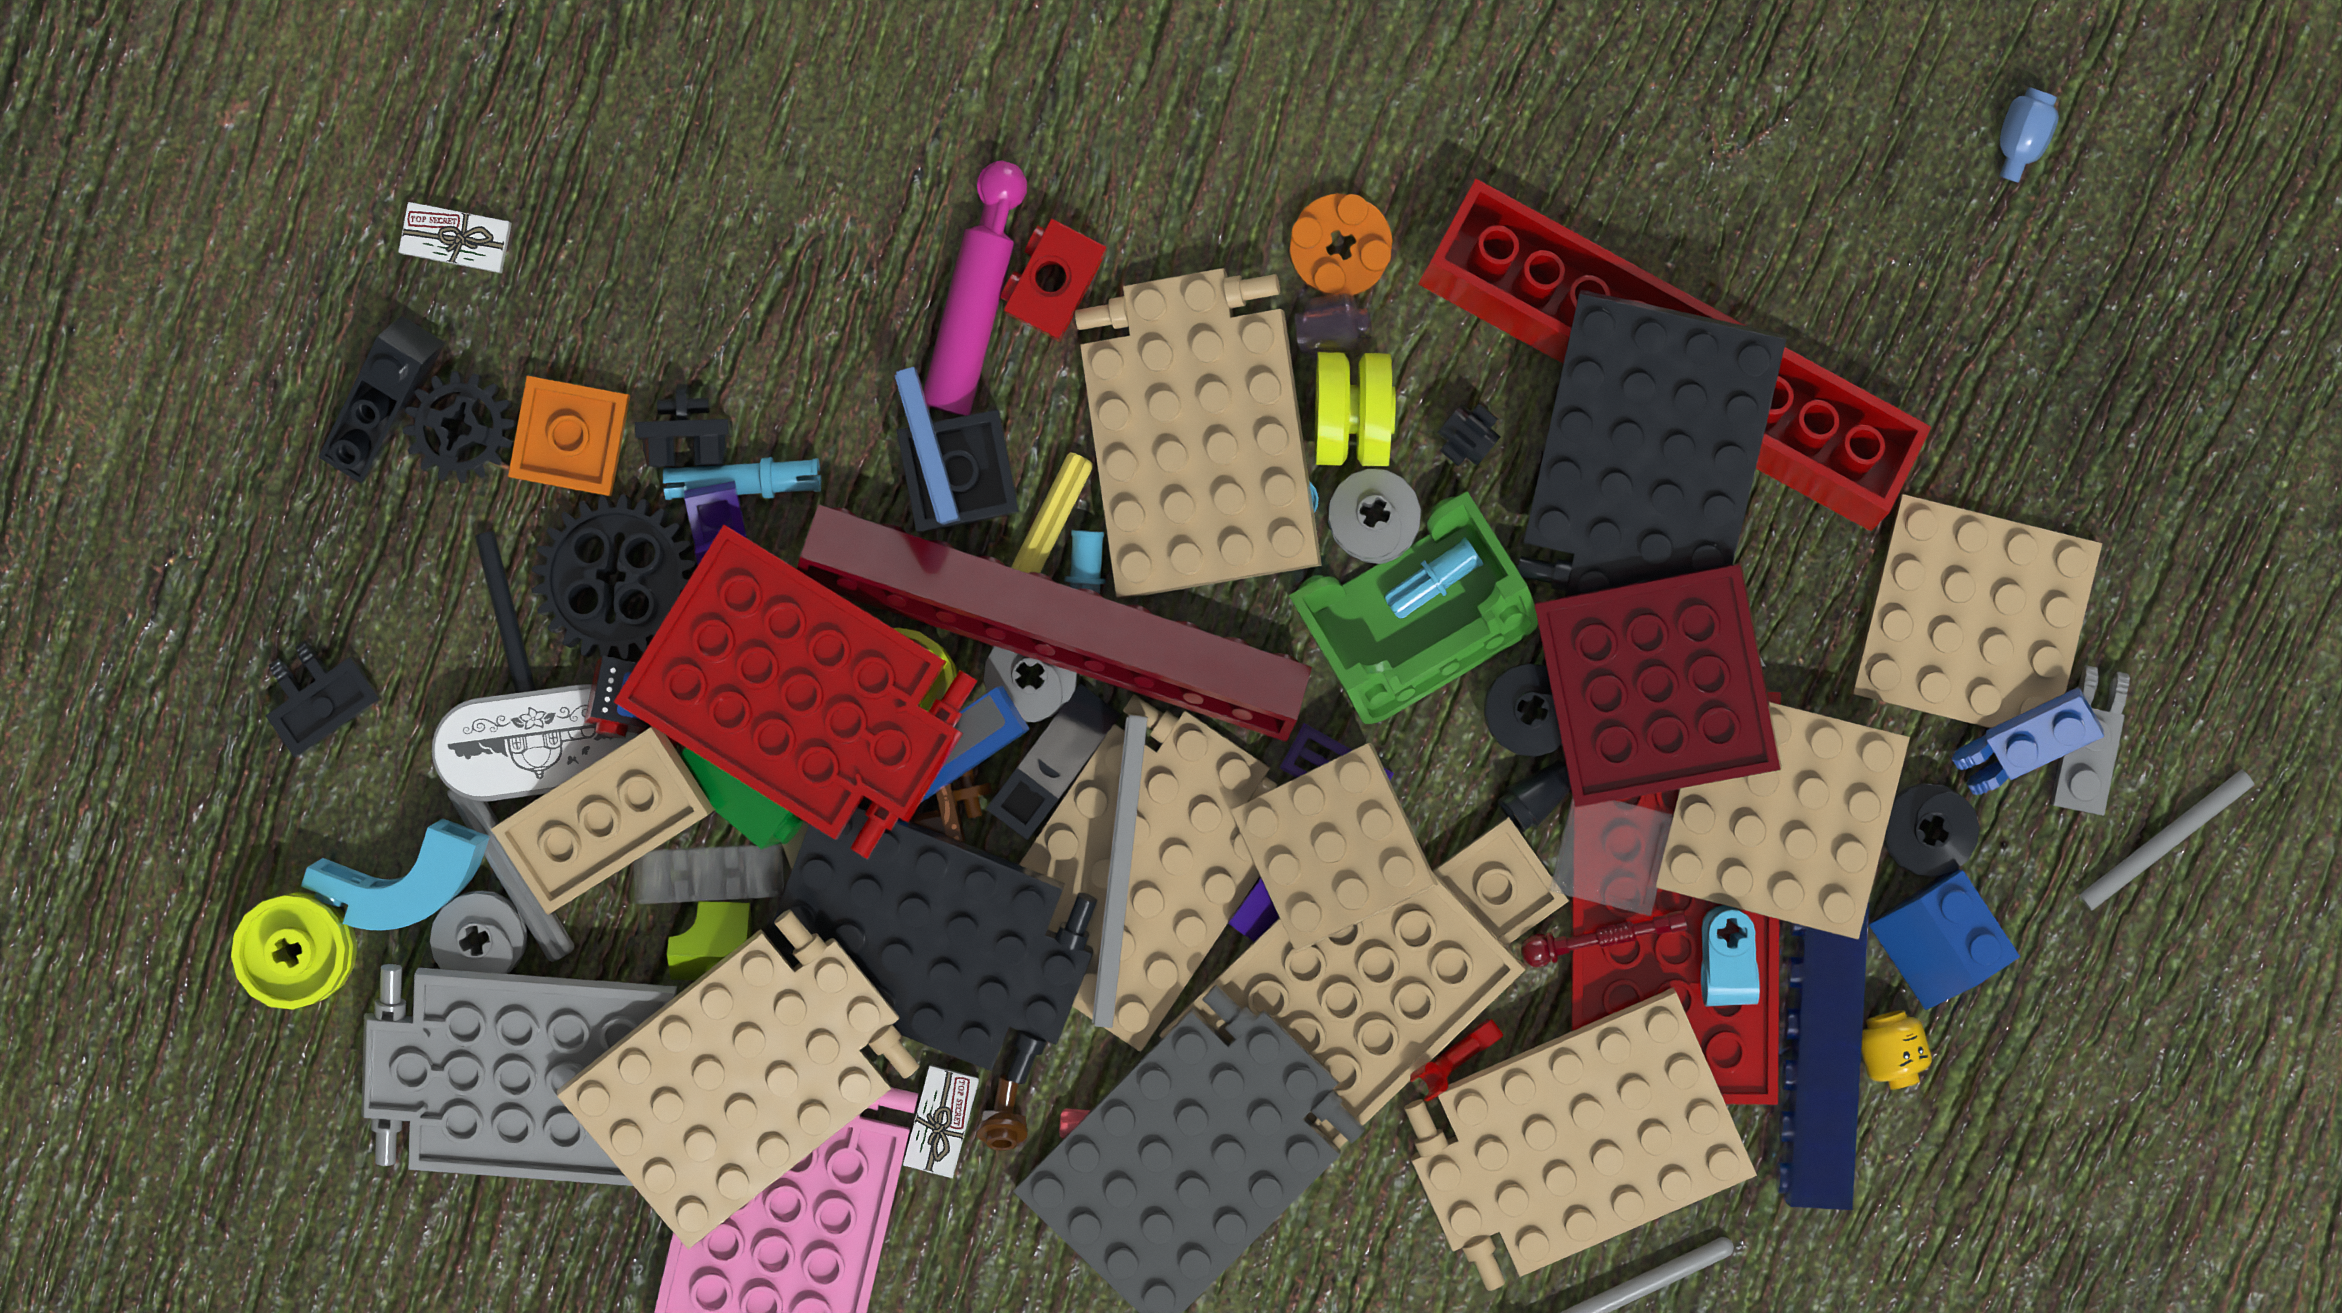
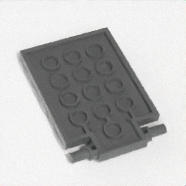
[1013,985,1365,1313]

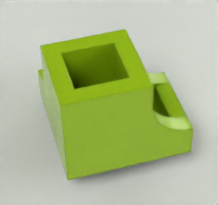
[667,901,753,980]

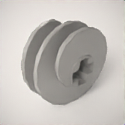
[1328,469,1421,564]
[984,646,1077,722]
[430,890,527,974]

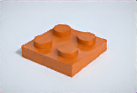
[508,376,630,497]

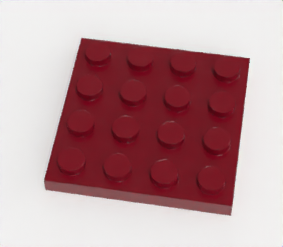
[1535,563,1782,808]

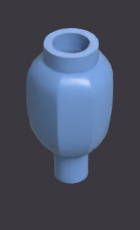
[1999,87,2059,183]

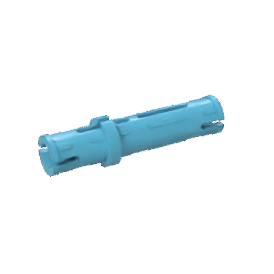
[663,457,821,500]

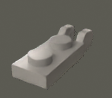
[2050,665,2130,816]

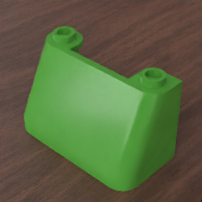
[1289,491,1538,724]

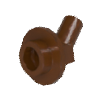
[977,1074,1028,1151]

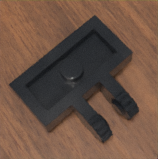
[265,640,382,758]

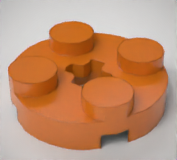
[1289,193,1392,297]

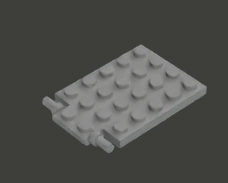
[361,964,677,1186]

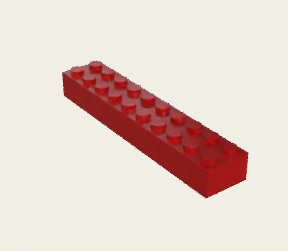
[1418,178,1931,531]

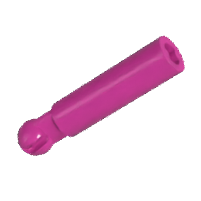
[923,161,1027,416]

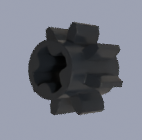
[1437,403,1501,466]

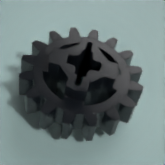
[402,371,518,484]

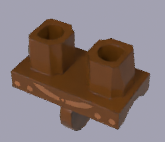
[913,769,992,842]

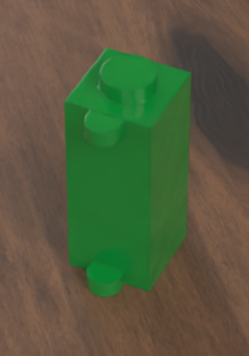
[680,747,804,850]

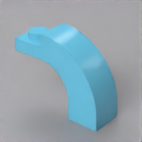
[301,818,490,930]

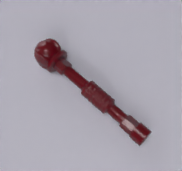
[1521,910,1688,967]

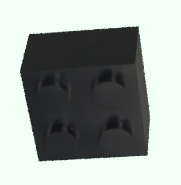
[896,410,1021,533]

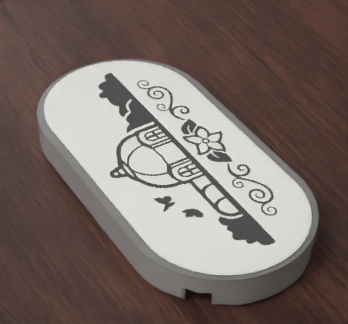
[432,684,639,802]

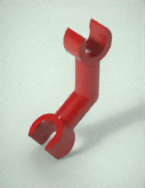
[1410,1018,1504,1101]

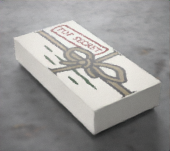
[399,202,512,274]
[903,1064,980,1178]

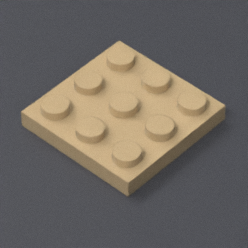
[1231,743,1438,951]

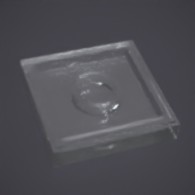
[1549,796,1674,916]

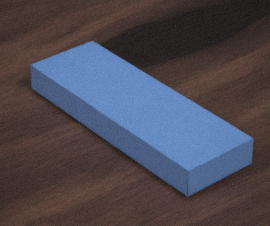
[895,367,961,525]

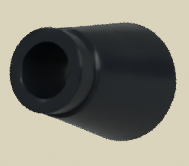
[1498,760,1571,832]

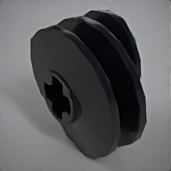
[1484,664,1562,756]
[1884,783,1980,877]

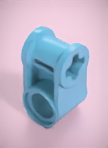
[1701,905,1760,1007]

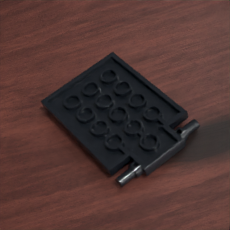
[1518,290,1787,597]
[767,802,1097,1084]

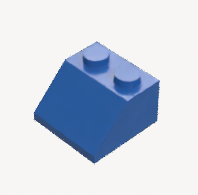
[1868,869,2020,1010]

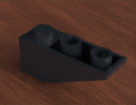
[318,316,445,484]
[986,683,1121,840]

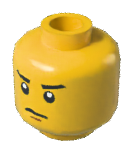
[1858,1010,1932,1090]

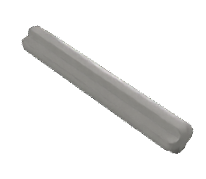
[447,789,574,962]

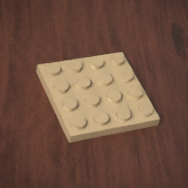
[1850,494,2102,728]
[1656,702,1910,940]

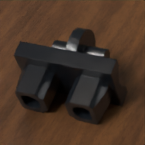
[635,384,733,467]

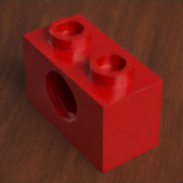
[1000,218,1107,342]

